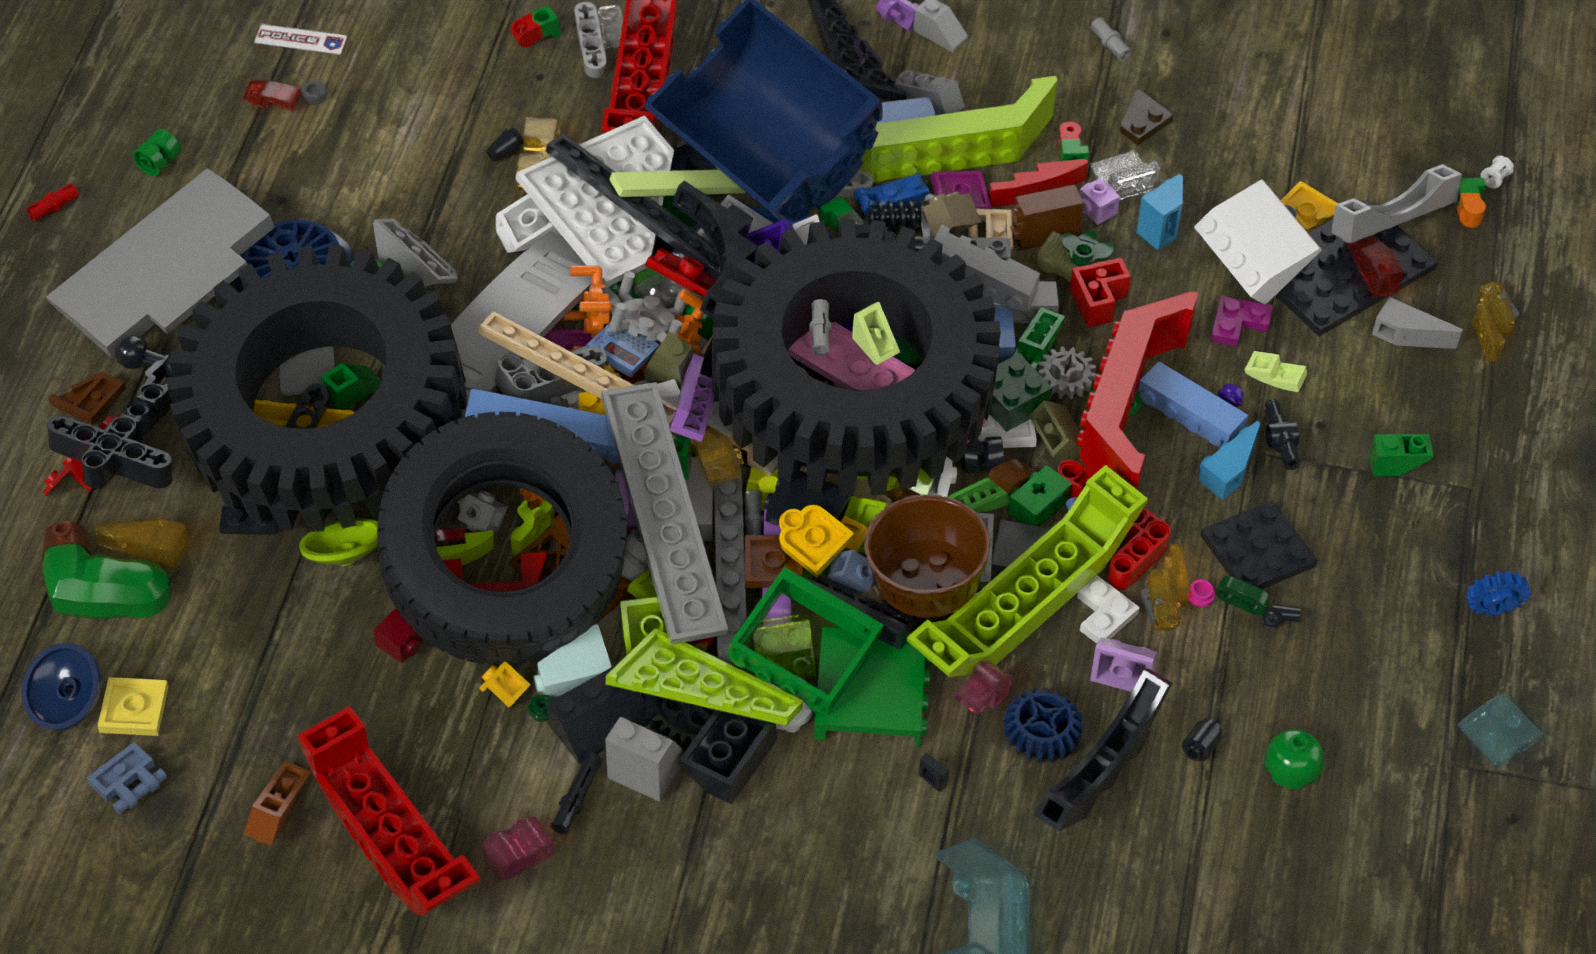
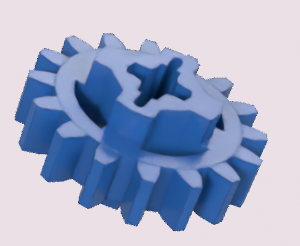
[1466,571,1531,616]

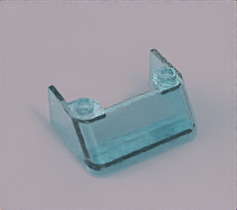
[935,838,1030,954]

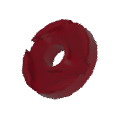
[434,527,467,541]

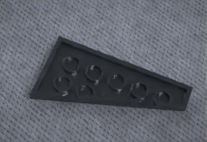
[808,0,907,101]

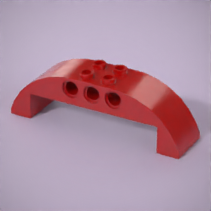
[601,0,678,134]
[298,706,480,916]

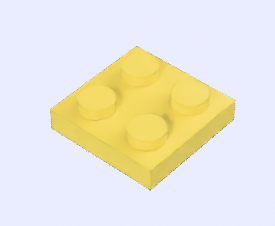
[98,677,168,736]

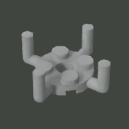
[609,271,690,343]

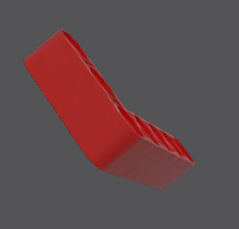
[1058,460,1171,590]

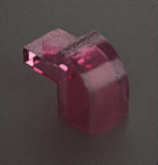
[955,659,1013,715]

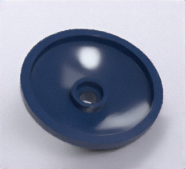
[21,643,101,731]

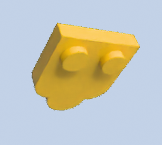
[779,505,855,577]

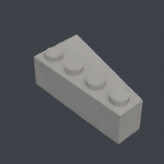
[934,224,1040,313]

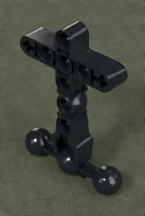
[47,335,174,488]

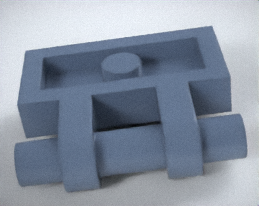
[87,742,167,814]

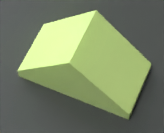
[852,302,900,364]

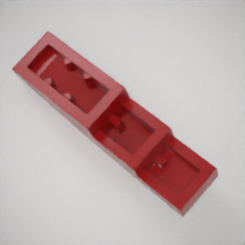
[989,159,1088,208]

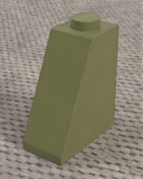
[641,332,694,391]

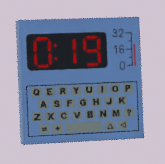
[586,323,659,378]

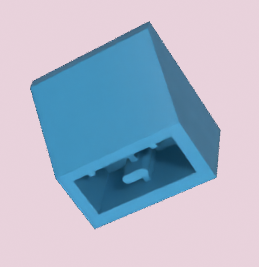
[1137,174,1183,250]

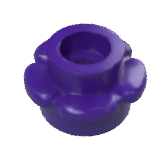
[1218,384,1244,407]

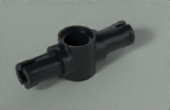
[1264,399,1301,470]

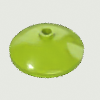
[299,518,378,566]

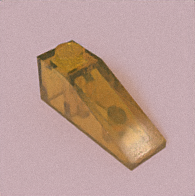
[685,424,744,487]
[94,518,190,568]

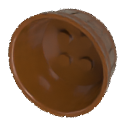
[864,494,990,618]

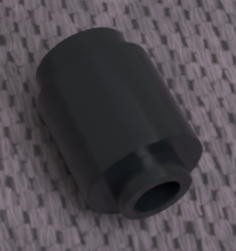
[1182,718,1222,761]

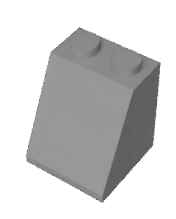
[605,717,685,802]

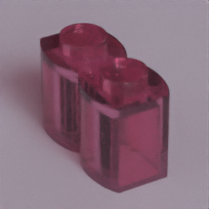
[483,816,554,881]

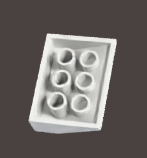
[1194,179,1322,304]

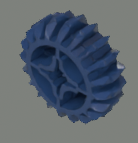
[1003,687,1083,762]

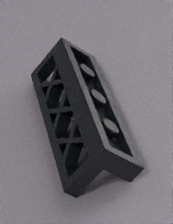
[804,574,917,650]

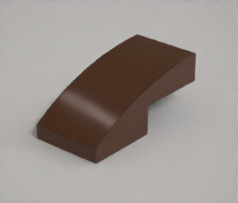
[988,459,1036,494]

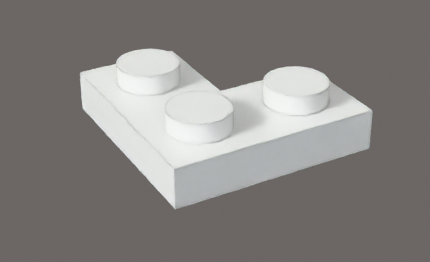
[1077,575,1140,643]

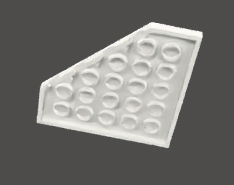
[516,116,674,287]

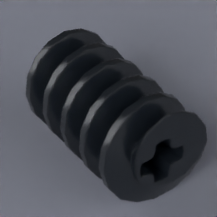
[868,200,922,233]

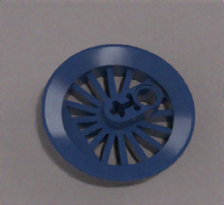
[235,220,355,293]

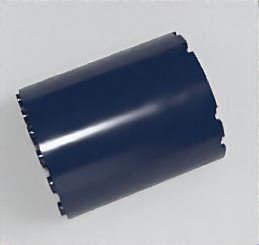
[643,0,883,221]

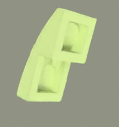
[1245,351,1307,392]

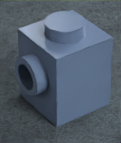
[827,550,875,593]

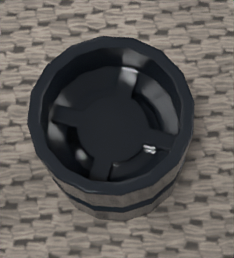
[961,436,1004,474]

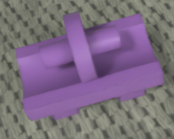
[876,0,919,31]

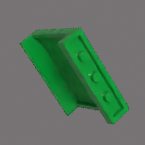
[814,627,930,747]

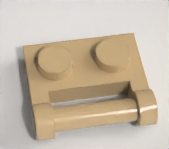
[967,209,1013,255]

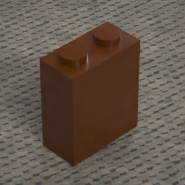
[1010,185,1084,251]

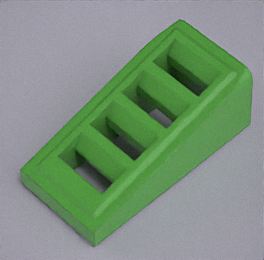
[948,477,1010,513]

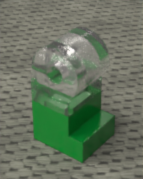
[819,196,864,233]

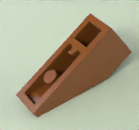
[244,760,312,846]

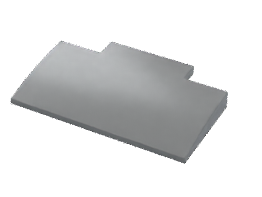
[46,168,275,359]

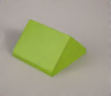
[620,596,668,656]

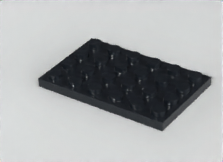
[1275,199,1438,336]

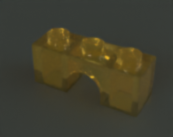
[516,117,562,191]

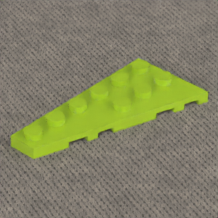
[606,628,803,726]

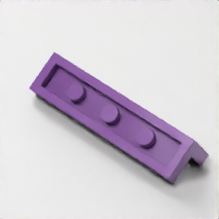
[669,354,714,442]

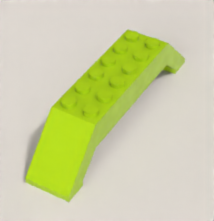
[858,76,1057,182]
[907,465,1148,677]

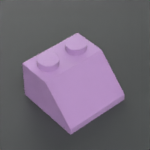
[1090,637,1158,692]

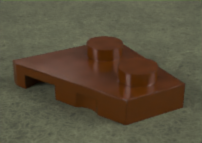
[48,372,126,426]

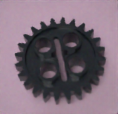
[644,694,715,748]

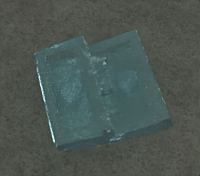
[1457,693,1544,769]

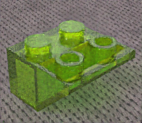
[750,614,816,679]

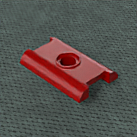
[645,248,717,298]

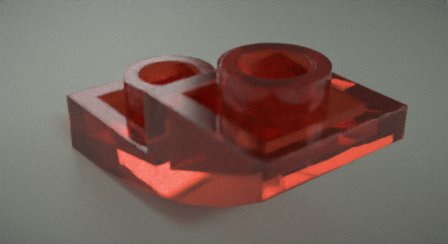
[243,80,301,112]

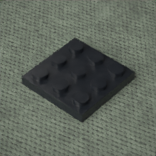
[1200,500,1318,589]

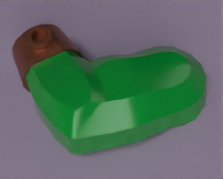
[42,521,172,620]

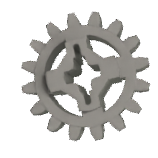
[1038,347,1096,399]

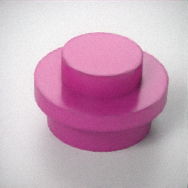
[1186,580,1215,607]

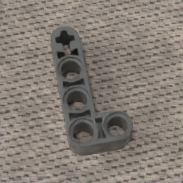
[495,347,607,403]

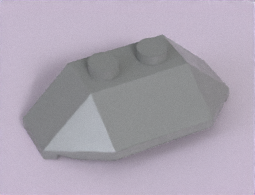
[373,219,458,289]

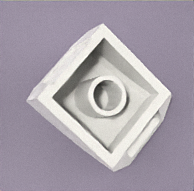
[496,194,562,253]

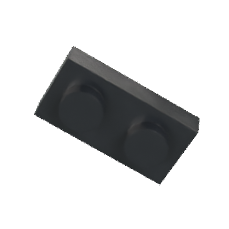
[219,506,278,535]

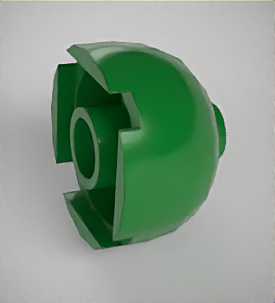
[1264,728,1324,789]

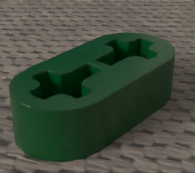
[1215,576,1271,615]

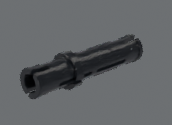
[550,752,602,835]

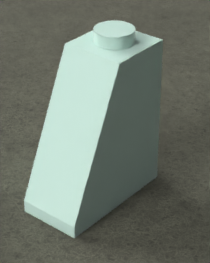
[534,624,612,699]

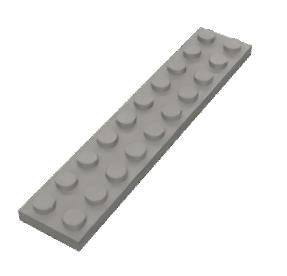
[601,382,728,645]

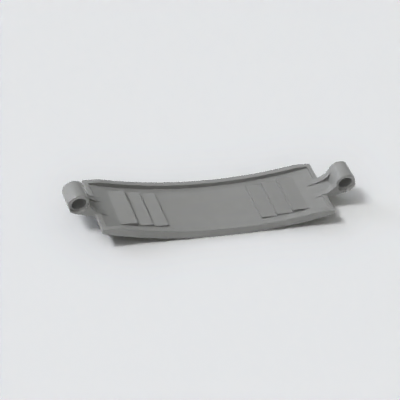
[451,232,592,418]

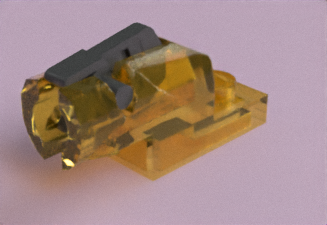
[1472,282,1519,362]
[1140,544,1190,631]

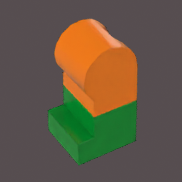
[1456,178,1486,228]

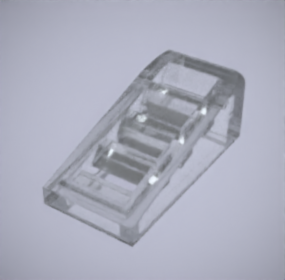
[596,5,623,48]

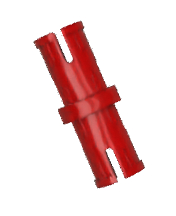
[26,183,79,222]

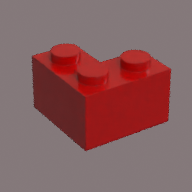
[1069,258,1131,328]

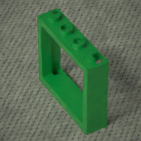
[727,567,884,716]

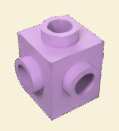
[1080,178,1120,225]

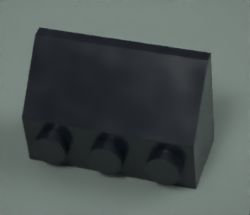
[546,663,652,764]
[679,709,777,805]

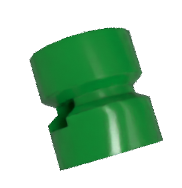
[132,128,182,177]

